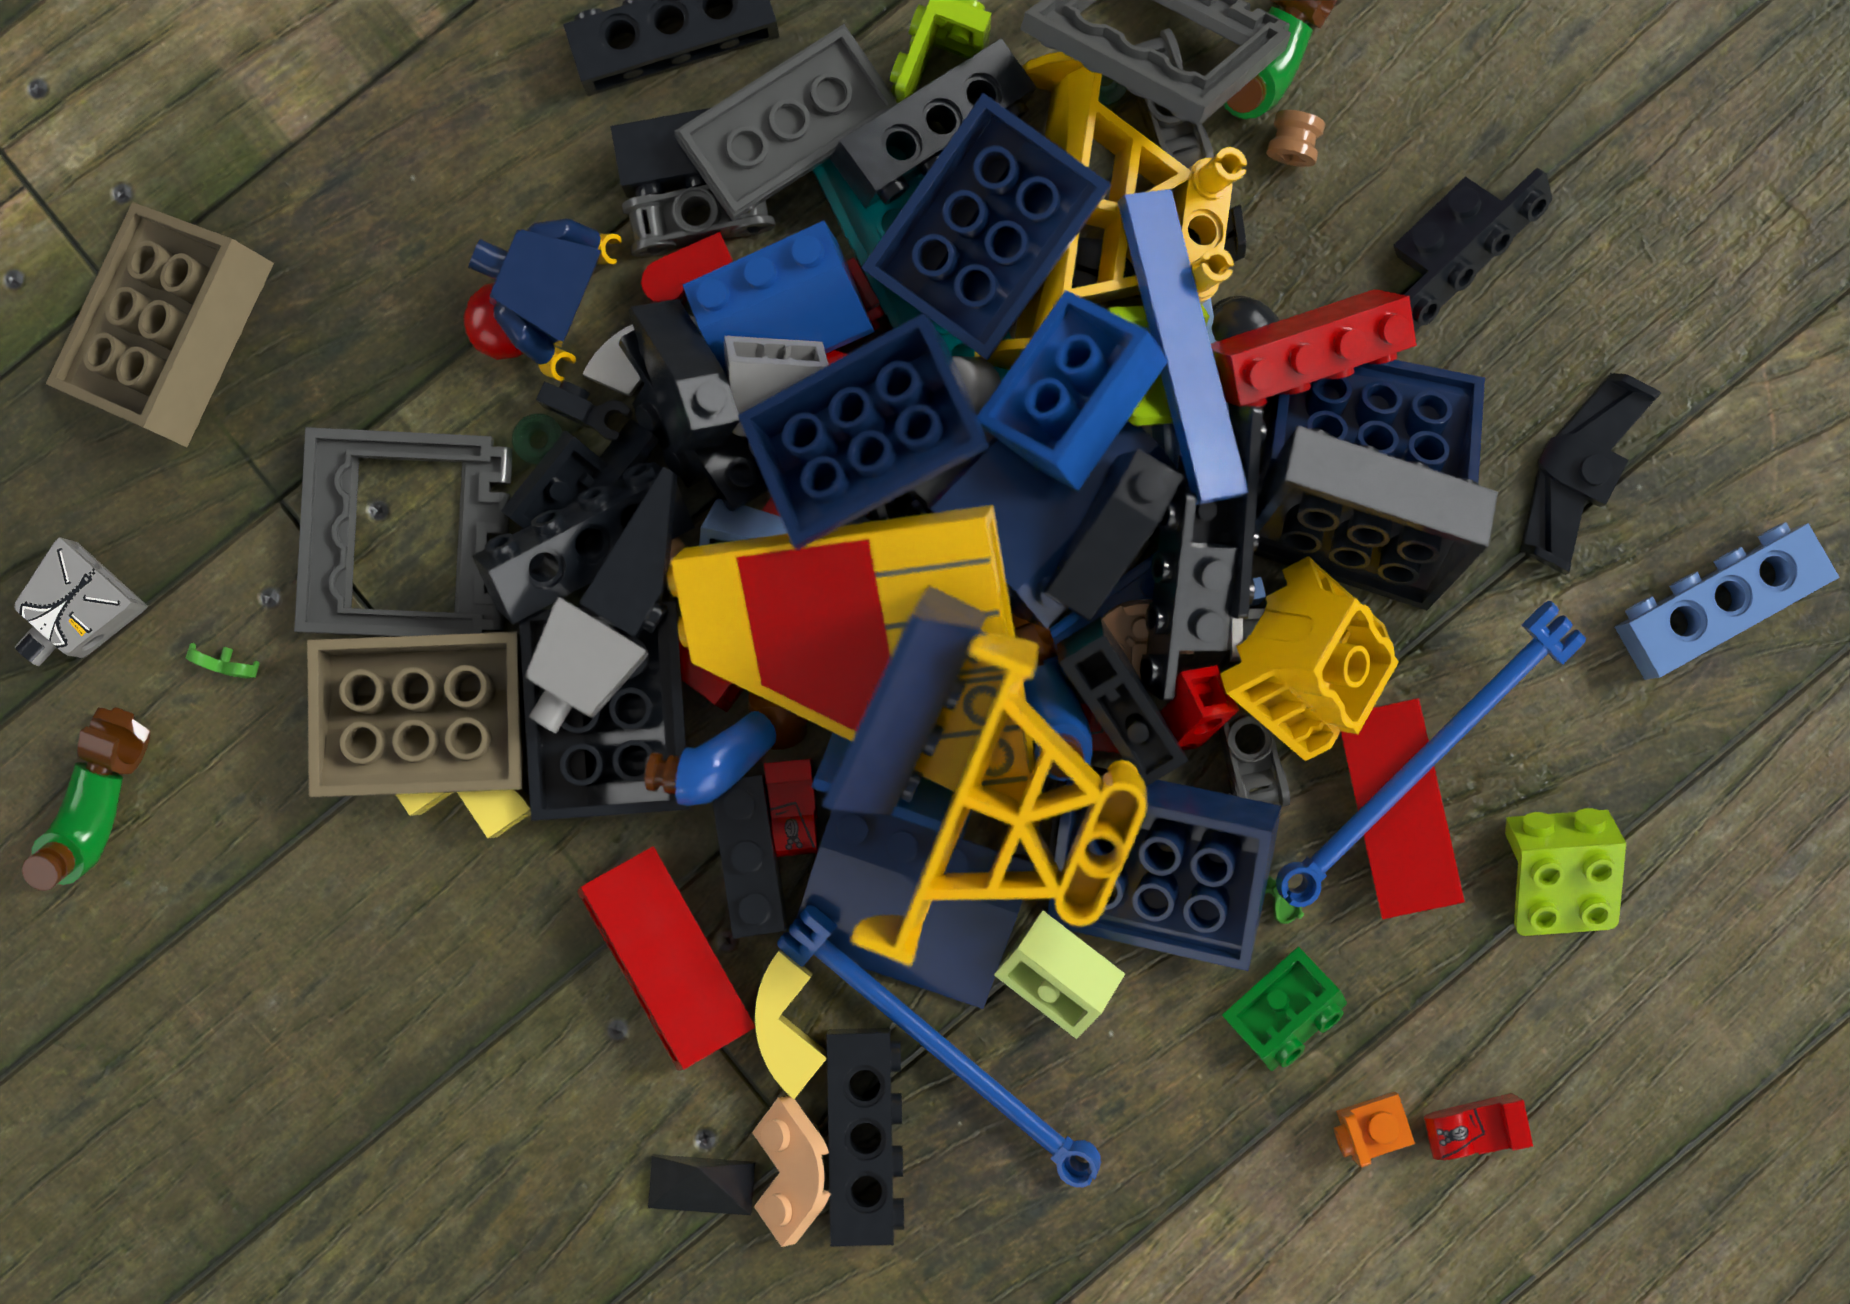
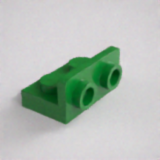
[1222,946,1347,1071]

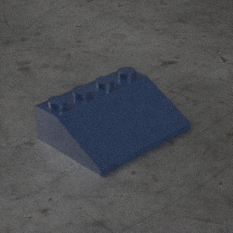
[861,93,1112,360]
[738,313,989,550]
[1261,360,1485,488]
[926,421,1178,629]
[1048,765,1282,971]
[796,810,1034,1009]

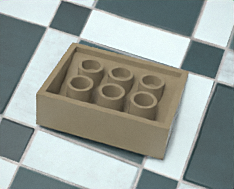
[46,202,274,447]
[307,632,526,798]

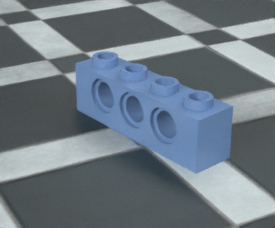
[1615,522,1839,680]

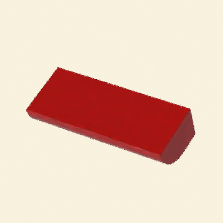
[1341,698,1465,919]
[577,846,756,1071]

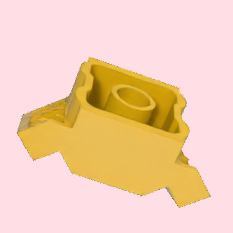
[1220,556,1399,762]

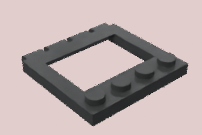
[1020,0,1291,126]
[294,427,513,637]

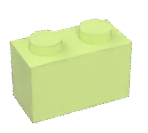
[994,910,1125,1039]

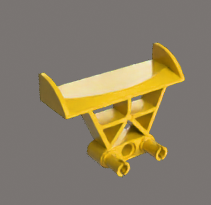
[974,52,1247,370]
[850,634,1147,966]

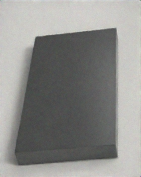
[674,24,898,221]

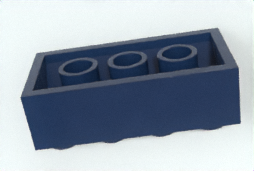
[823,586,989,815]

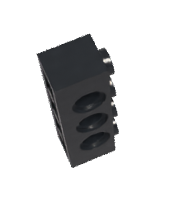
[563,0,779,97]
[830,38,1037,209]
[472,461,695,624]
[827,1028,904,1247]

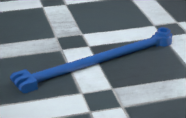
[1276,601,1586,907]
[777,905,1101,1187]

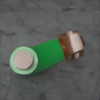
[1224,0,1338,119]
[22,707,151,891]

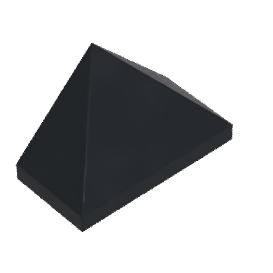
[648,1154,756,1215]

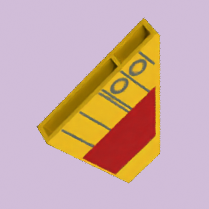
[667,505,1042,827]

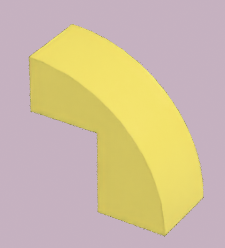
[396,789,531,838]
[755,950,827,1099]

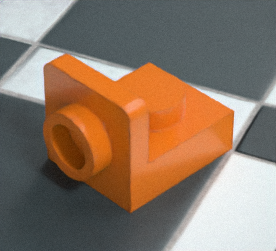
[1333,1091,1415,1167]

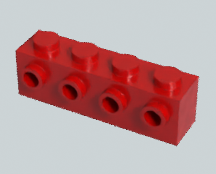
[1211,289,1417,407]

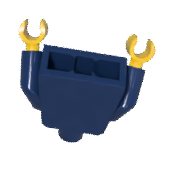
[468,218,622,382]

